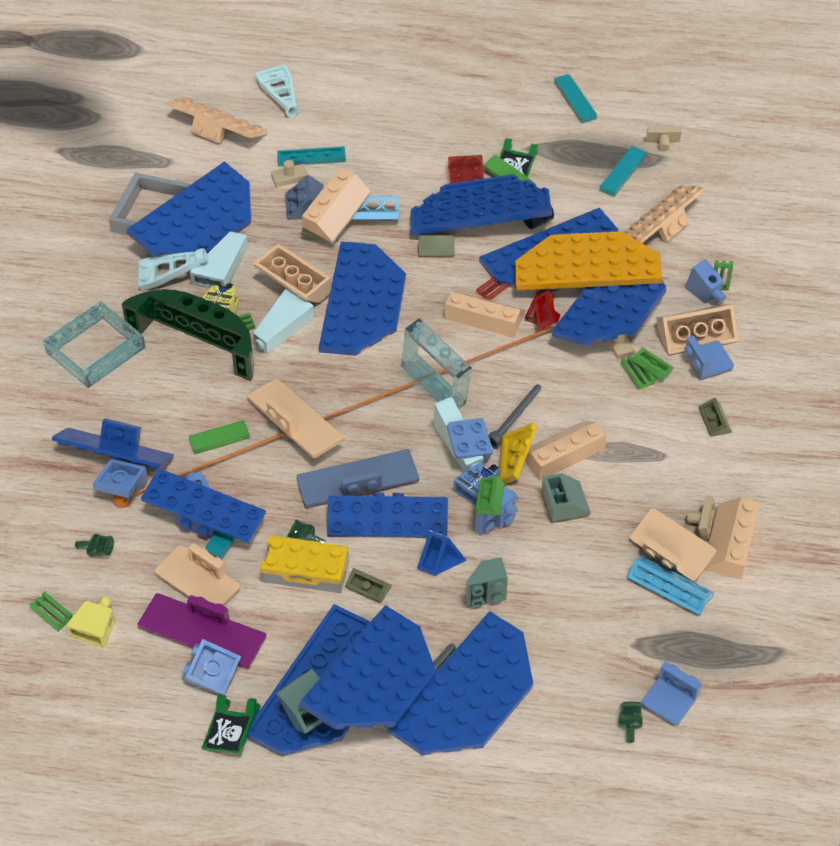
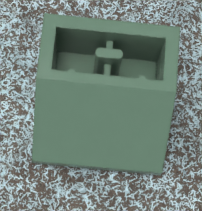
[541,473,591,522]
[466,557,508,608]
[276,669,323,733]

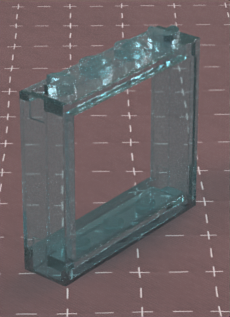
[43,301,146,388]
[401,318,472,409]

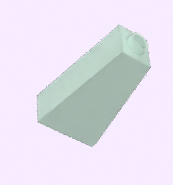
[190,231,248,289]
[253,288,314,355]
[434,397,483,473]

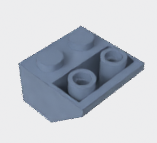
[285,175,324,220]

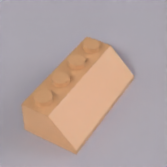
[302,166,371,243]
[253,244,331,303]
[445,291,525,338]
[656,304,739,355]
[525,421,607,480]
[705,497,761,579]

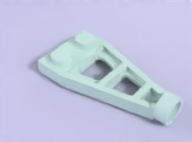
[255,64,299,117]
[138,248,208,291]

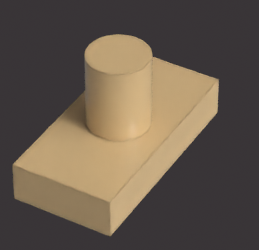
[646,126,682,150]
[271,160,308,187]
[607,334,635,360]
[687,497,716,541]

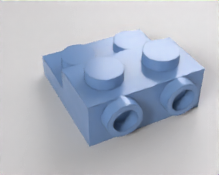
[93,459,148,498]
[475,486,518,536]
[182,639,241,695]

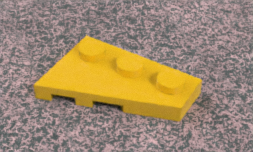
[499,422,538,485]

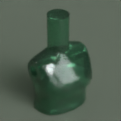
[287,519,326,543]
[75,534,114,557]
[618,701,643,743]

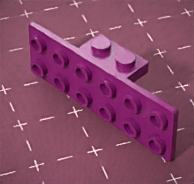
[137,593,267,668]

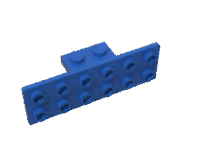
[52,418,174,469]
[141,468,266,544]
[327,493,448,537]

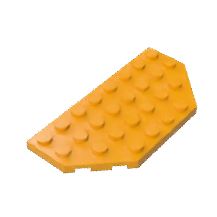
[515,231,662,290]

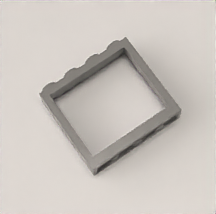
[109,173,191,236]

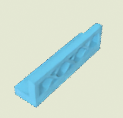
[352,196,399,219]
[628,556,714,615]

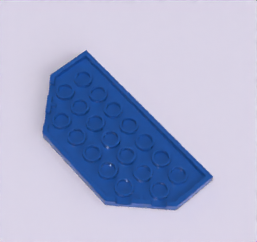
[127,161,251,256]
[411,174,552,236]
[479,207,618,294]
[318,241,406,356]
[552,280,666,346]
[247,604,370,756]
[299,605,436,729]
[388,611,533,756]

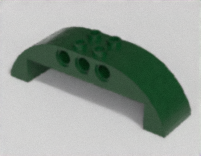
[122,289,254,381]

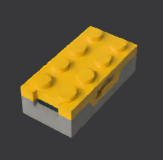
[260,535,349,593]

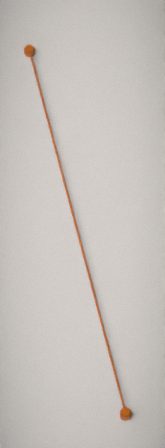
[113,325,556,508]

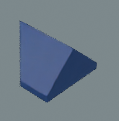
[417,530,467,576]

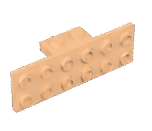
[167,97,267,143]
[623,185,705,243]
[247,378,344,458]

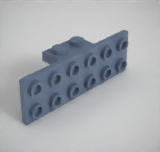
[297,449,419,507]

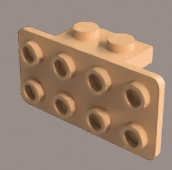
[630,508,717,582]
[155,543,240,605]

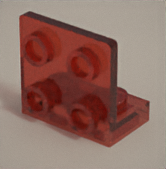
[447,155,484,183]

